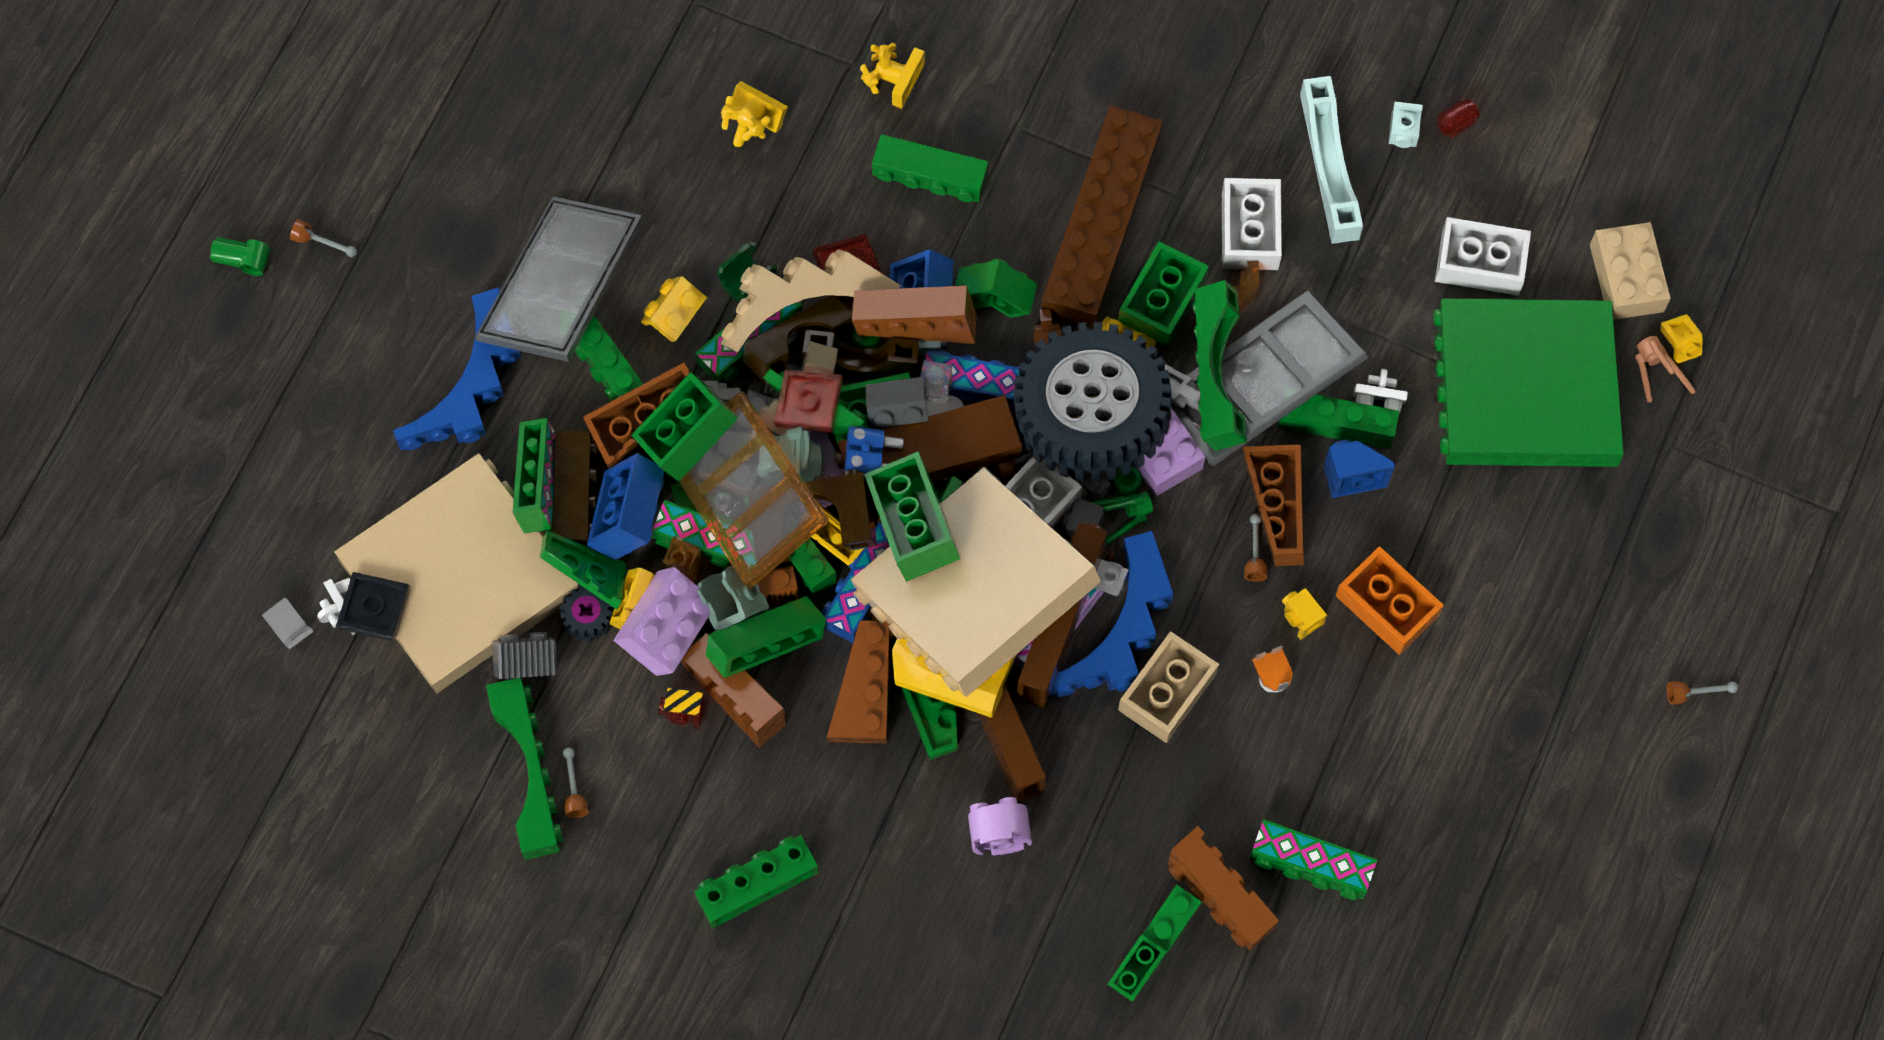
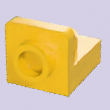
[1661,314,1702,363]

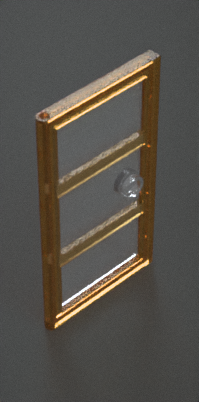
[679,391,829,589]

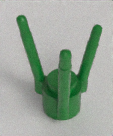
[1090,491,1153,546]

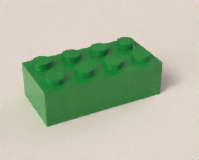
[864,451,961,582]

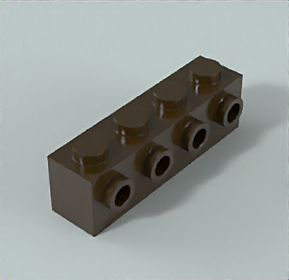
[553,431,598,548]

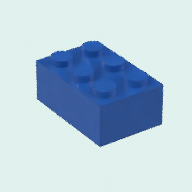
[587,453,664,560]

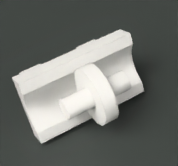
[1353,369,1408,413]
[317,578,355,635]

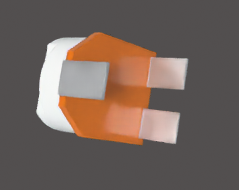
[1252,646,1293,692]

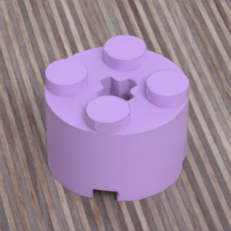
[968,797,1032,855]

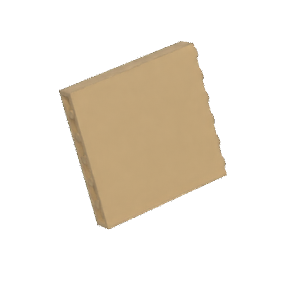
[334,453,579,694]
[851,468,1101,697]

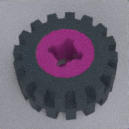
[560,586,614,642]

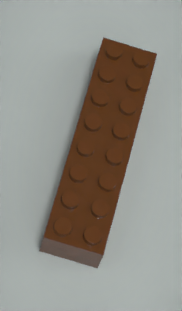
[1041,105,1163,328]

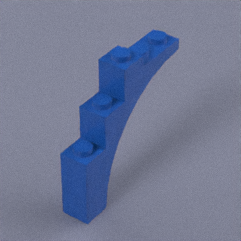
[393,288,521,451]
[1050,531,1173,697]

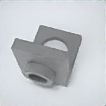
[262,598,313,649]

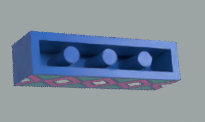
[921,349,1019,410]
[822,522,890,643]

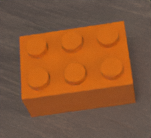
[1336,546,1444,655]

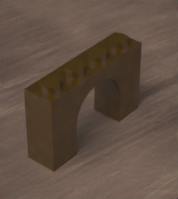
[749,470,877,566]

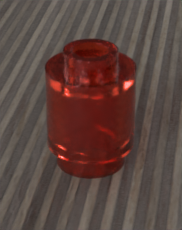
[1437,99,1480,138]

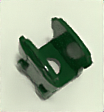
[716,242,777,304]

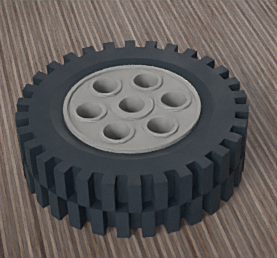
[1014,322,1171,482]

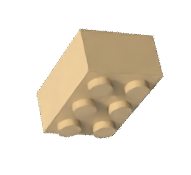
[1590,222,1671,320]
[1118,631,1219,743]

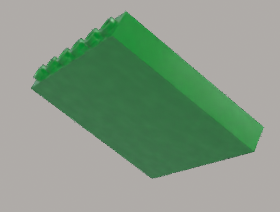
[1433,299,1624,467]

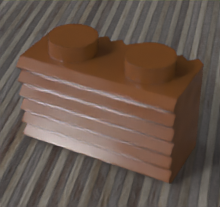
[756,565,799,607]

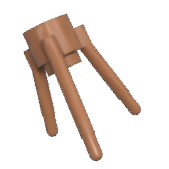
[1635,336,1696,403]

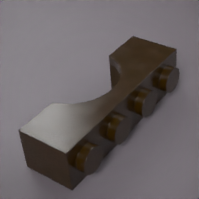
[743,295,854,383]
[802,330,919,380]

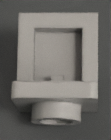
[1094,559,1129,596]

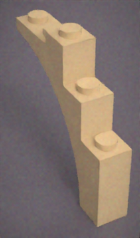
[720,249,901,352]

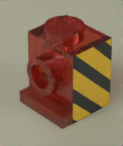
[659,688,705,730]

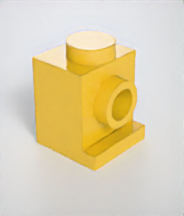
[1282,588,1327,640]

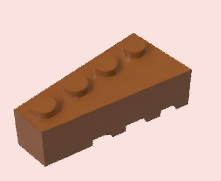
[852,285,977,344]
[583,362,692,468]
[1243,445,1304,566]
[827,621,890,744]
[681,633,786,748]
[1168,826,1279,951]

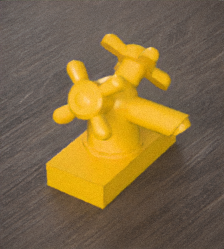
[860,43,925,109]
[721,81,788,147]

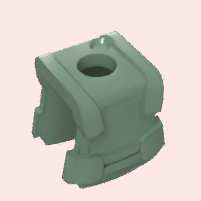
[759,426,823,487]
[697,562,769,630]

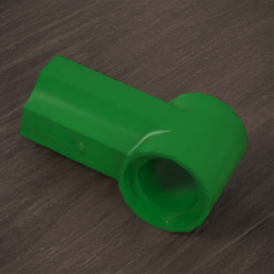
[210,237,271,276]

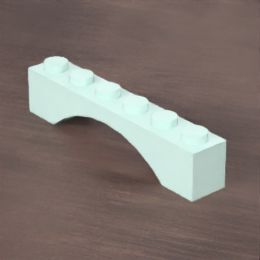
[1300,76,1363,244]

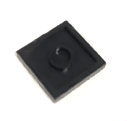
[336,572,411,642]

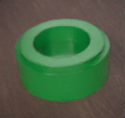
[852,327,881,349]
[1113,466,1142,495]

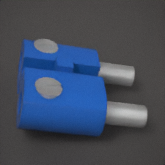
[844,426,903,474]

